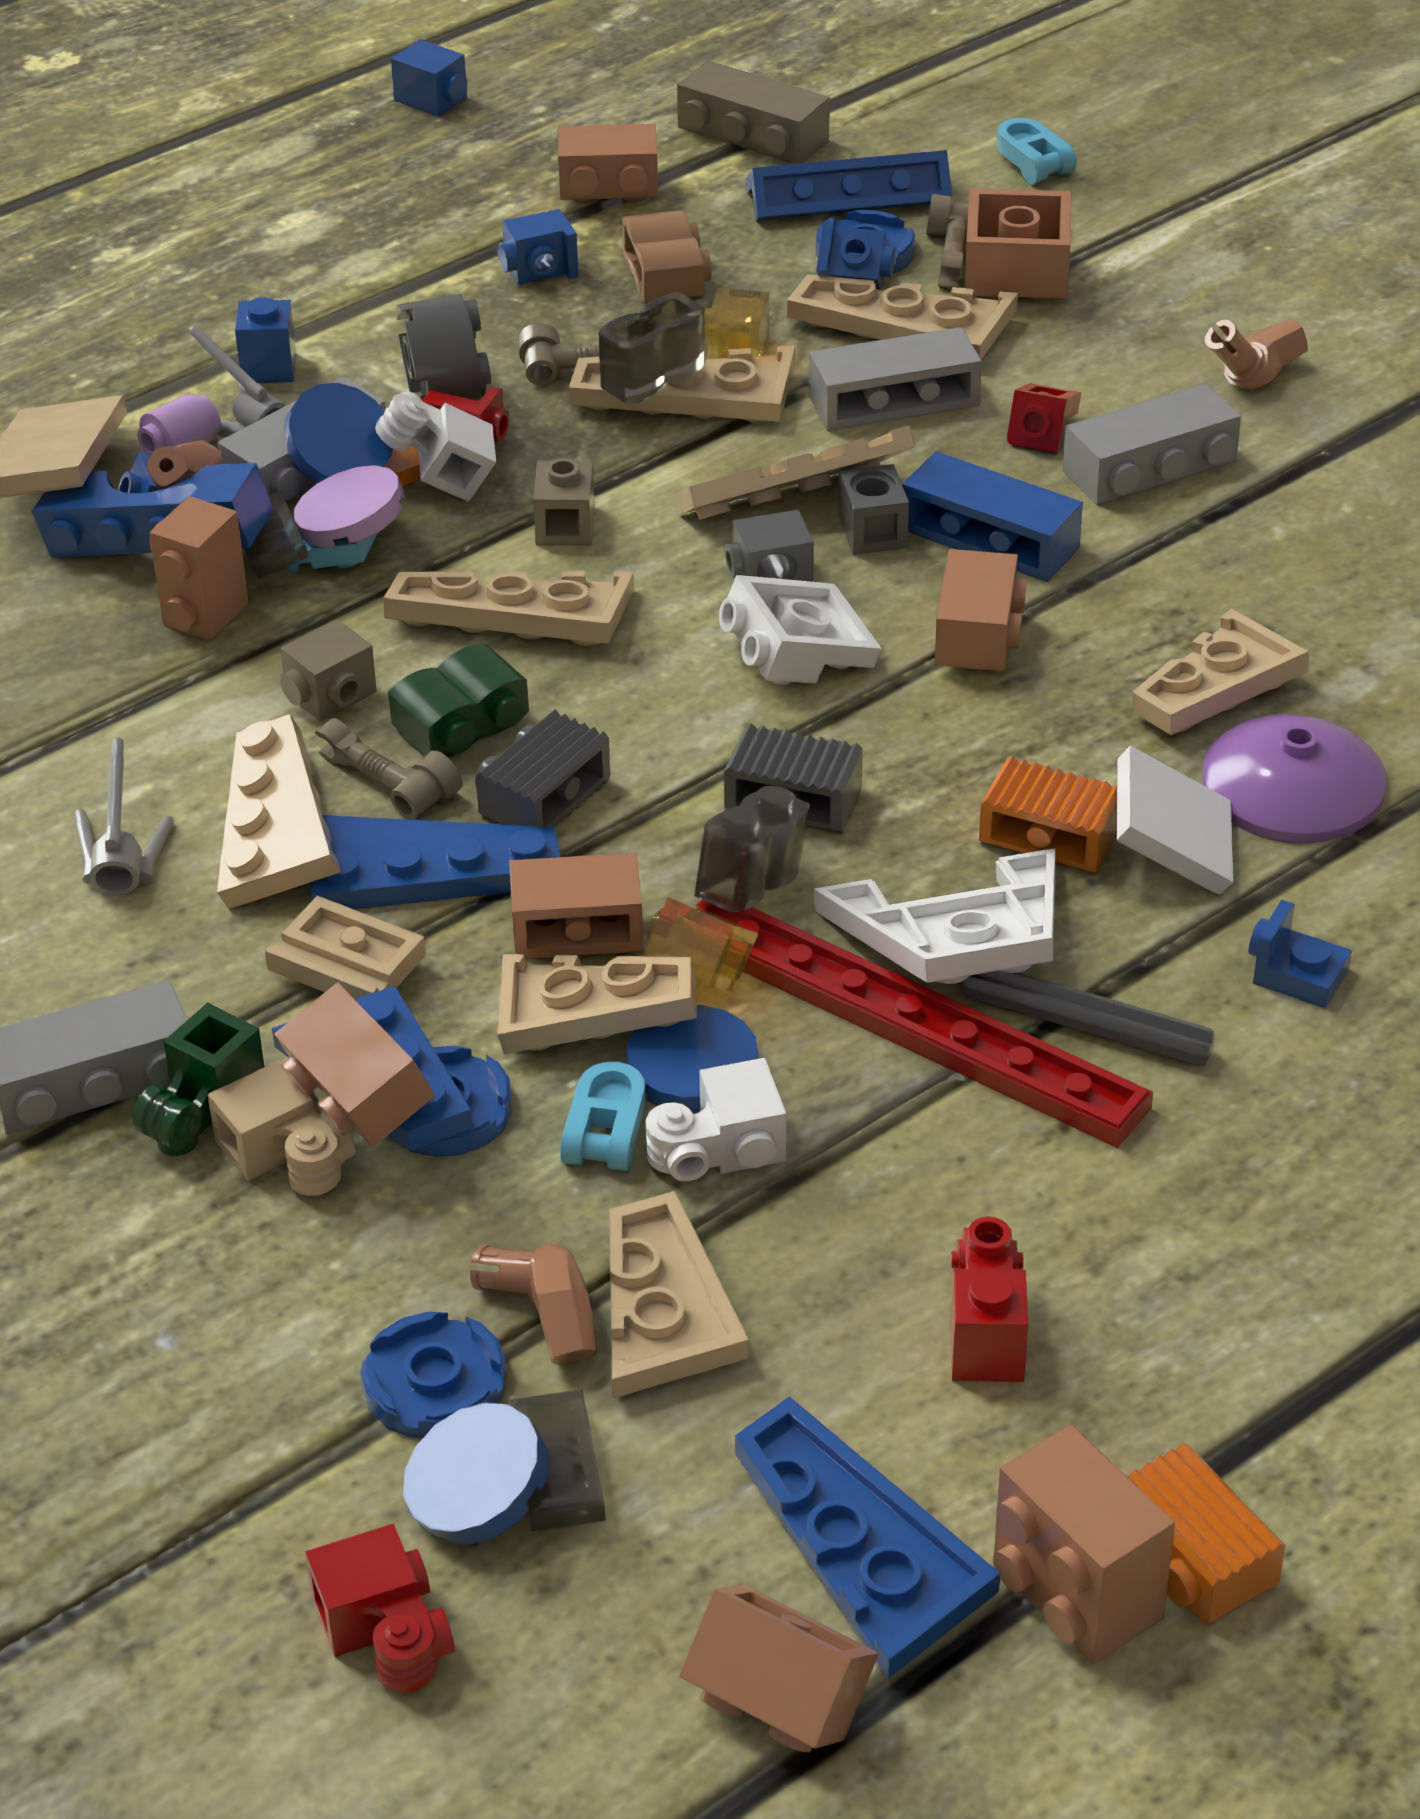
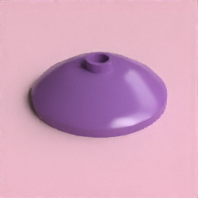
[1202,714,1387,843]

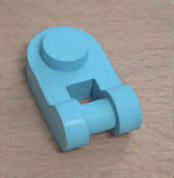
[997,118,1077,185]
[560,1062,645,1172]

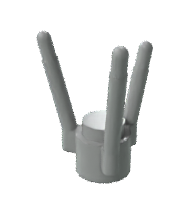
[189,326,286,434]
[75,737,174,896]

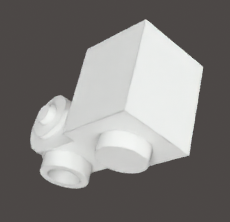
[375,392,496,502]
[646,1058,786,1181]

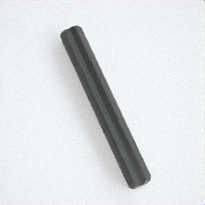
[962,971,1215,1066]

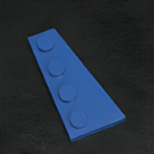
[735,1396,1000,1679]

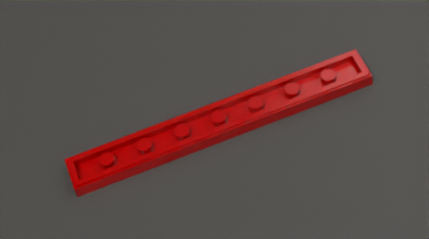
[676,889,1153,1148]

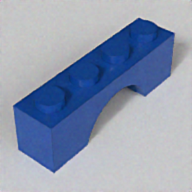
[31,463,273,557]

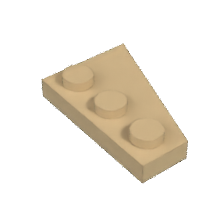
[1132,608,1309,735]

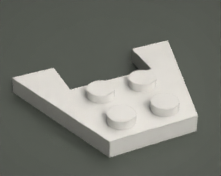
[813,848,1056,984]

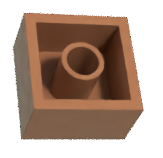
[965,188,1071,301]
[993,1424,1175,1664]

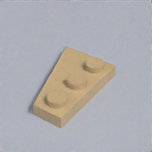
[497,954,697,1055]
[609,1191,749,1398]

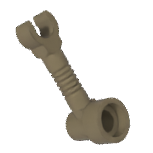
[926,194,969,288]
[518,323,658,385]
[314,718,463,820]

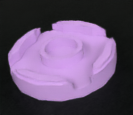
[294,465,405,548]

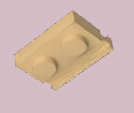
[265,896,426,999]

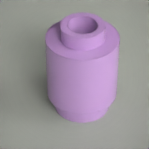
[138,394,221,455]

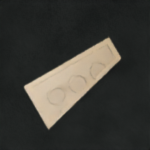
[787,274,1018,360]
[569,345,795,423]
[384,571,634,646]

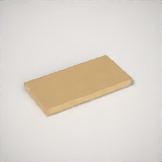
[0,395,128,498]

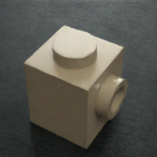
[533,458,595,545]
[280,619,377,721]

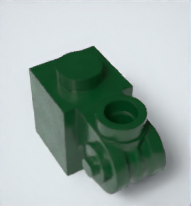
[132,1002,265,1156]

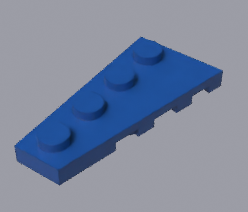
[310,815,560,910]

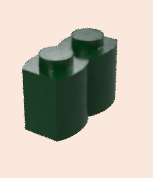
[388,643,529,758]

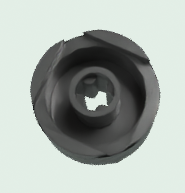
[396,294,491,400]

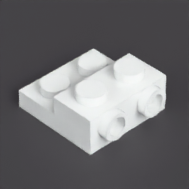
[719,575,882,685]

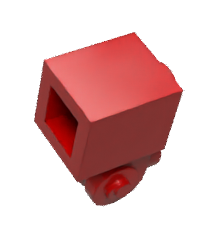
[950,1216,1029,1382]
[305,1523,455,1693]

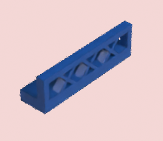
[745,150,952,221]

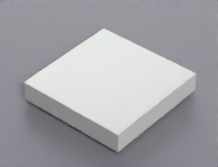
[1117,745,1233,895]

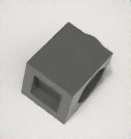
[839,464,909,555]
[725,510,814,582]

